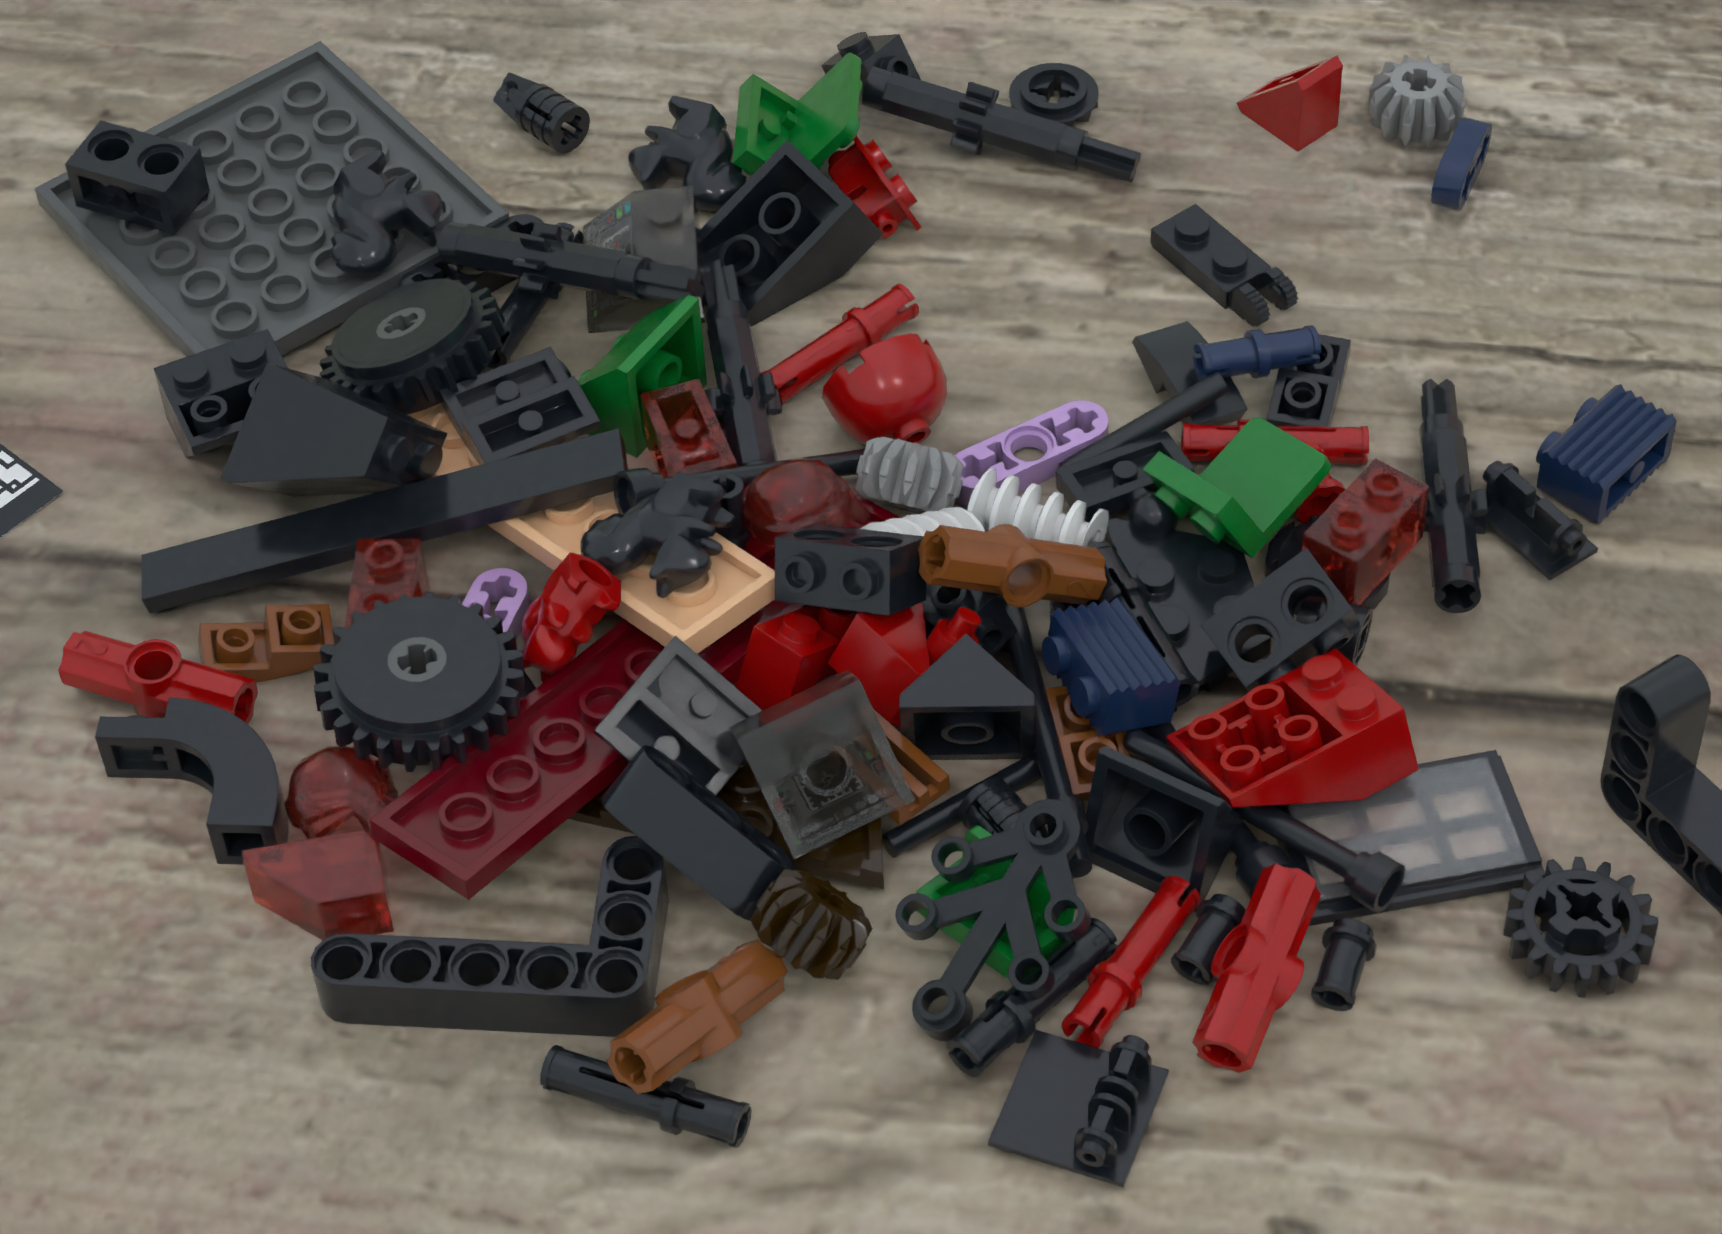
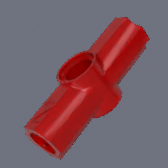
[58,631,258,724]
[1192,863,1321,1073]

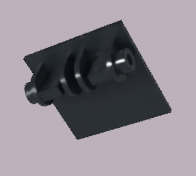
[988,1030,1169,1188]

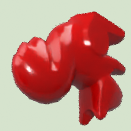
[521,552,621,683]

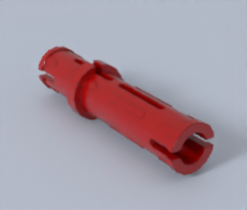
[761,284,919,406]
[1181,419,1369,466]
[1061,876,1201,1048]

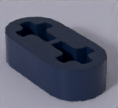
[1431,117,1492,210]

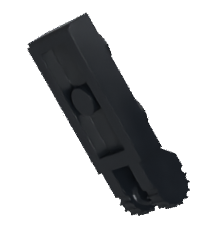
[1150,204,1299,327]

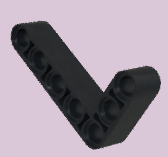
[1600,654,1722,915]
[311,835,669,1037]

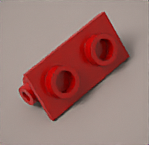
[828,135,922,238]

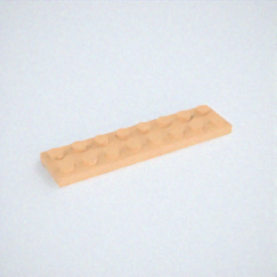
[407,403,775,654]

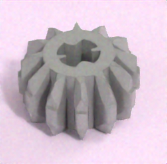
[1368,55,1465,148]
[855,437,964,514]

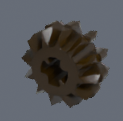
[750,869,873,980]

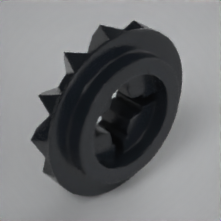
[1009,63,1099,126]

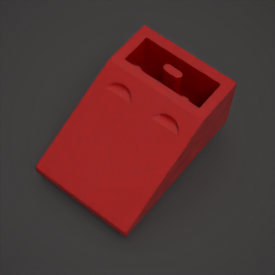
[1166,648,1419,807]

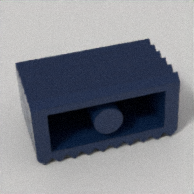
[1536,384,1677,524]
[1042,597,1180,736]

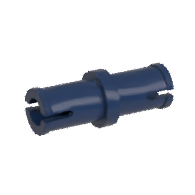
[1193,325,1321,381]

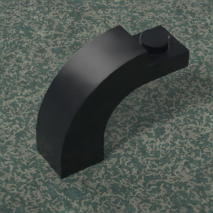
[95,698,289,866]

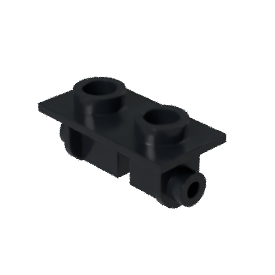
[1483,461,1598,580]

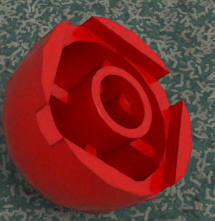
[822,333,947,446]

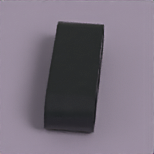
[601,745,796,921]

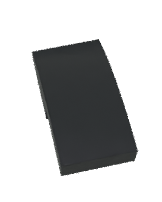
[1132,321,1248,425]
[1266,334,1351,427]

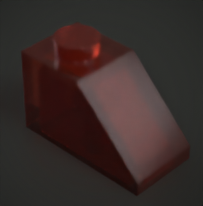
[242,829,394,940]

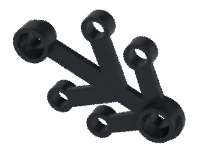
[895,799,1091,1041]

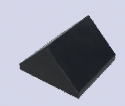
[899,634,1034,760]
[1084,745,1243,912]

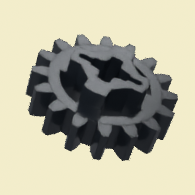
[1503,857,1658,998]

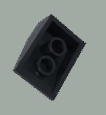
[667,140,883,327]

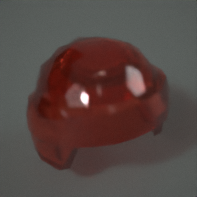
[743,458,871,549]
[284,746,398,849]

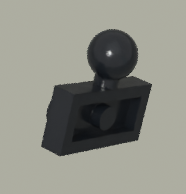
[1056,431,1195,538]

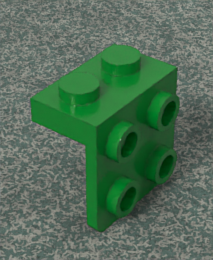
[733,52,863,176]
[1142,417,1331,558]

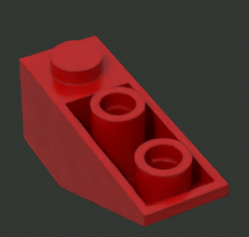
[735,605,862,720]

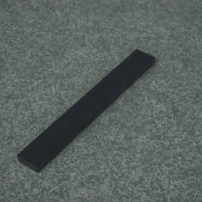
[142,428,628,613]

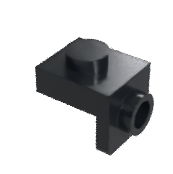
[821,32,921,83]

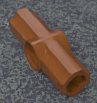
[918,524,1107,607]
[607,940,788,1095]

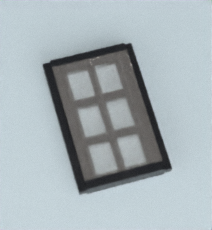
[1272,750,1545,926]

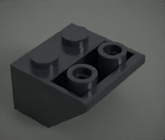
[153,329,288,457]

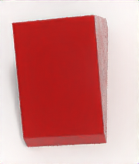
[1237,55,1343,152]
[827,603,930,728]

